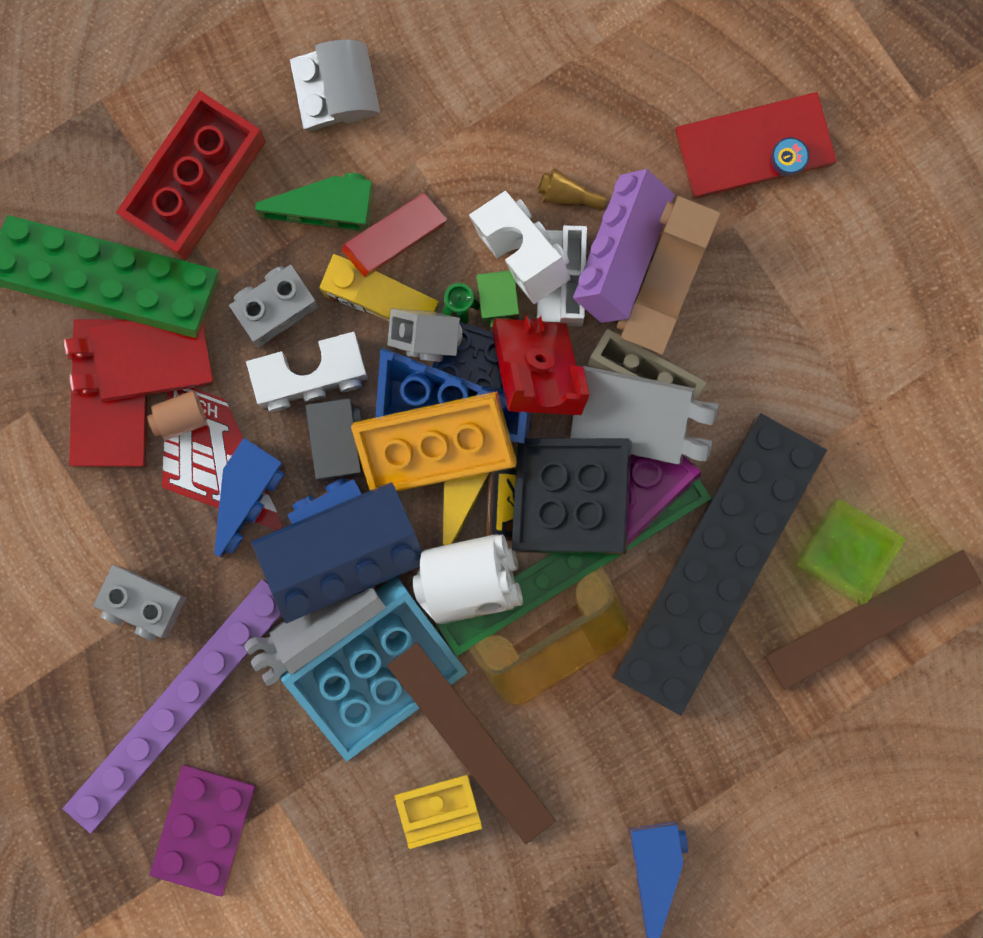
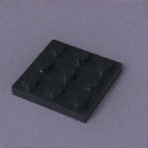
[512,438,632,554]

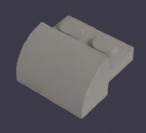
[290,40,381,132]

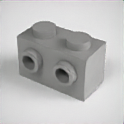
[229,265,319,348]
[387,308,462,362]
[93,565,187,642]

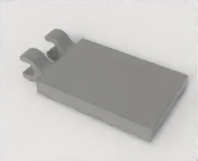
[570,366,719,465]
[244,587,386,686]

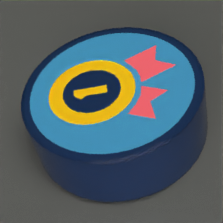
[771,137,809,177]

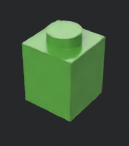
[477,271,519,329]

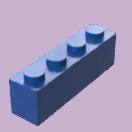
[375,348,532,443]

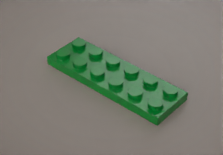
[0,215,219,338]

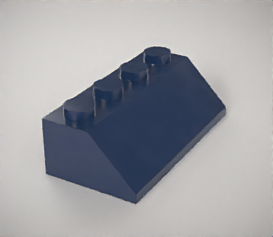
[251,482,422,624]

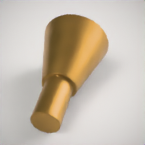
[537,167,606,211]

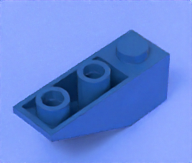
[214,438,285,558]

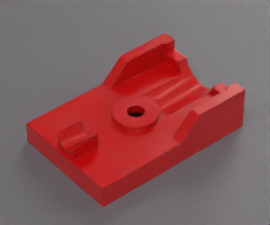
[492,315,590,415]

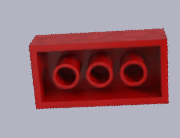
[115,90,266,261]

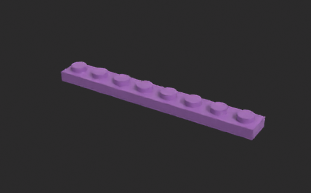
[62,579,282,834]

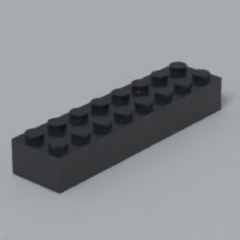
[612,413,827,716]

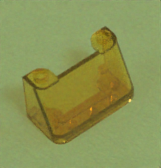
[468,567,630,706]

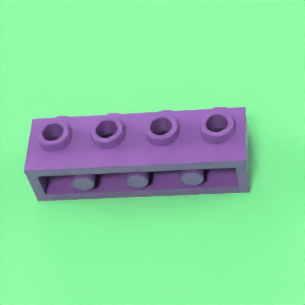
[573,169,674,323]

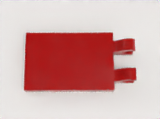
[64,321,213,402]

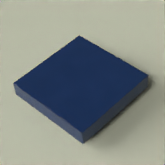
[432,322,503,389]

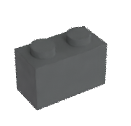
[305,398,363,482]

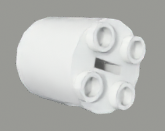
[413,534,523,624]

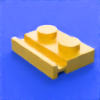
[394,774,482,849]

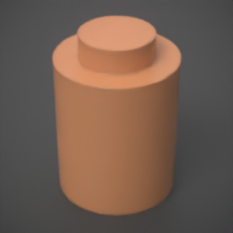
[147,390,208,441]

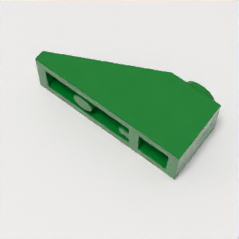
[255,173,374,232]

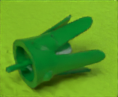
[442,283,480,324]

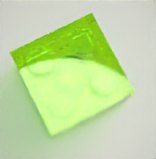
[794,499,906,605]

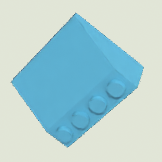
[280,576,468,762]

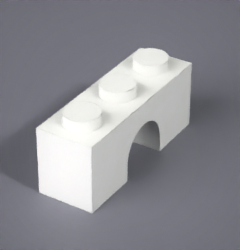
[469,190,571,304]
[246,332,369,412]

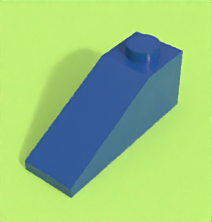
[629,821,688,938]

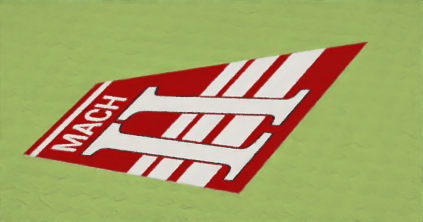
[162,388,284,530]

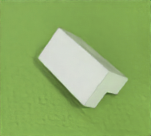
[537,225,587,327]

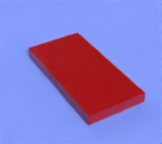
[675,92,836,199]
[69,319,147,467]

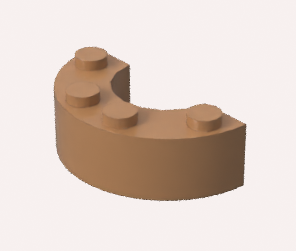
[617,196,721,355]

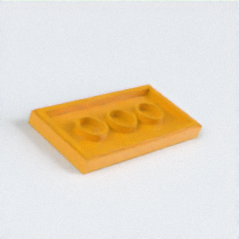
[351,391,517,491]

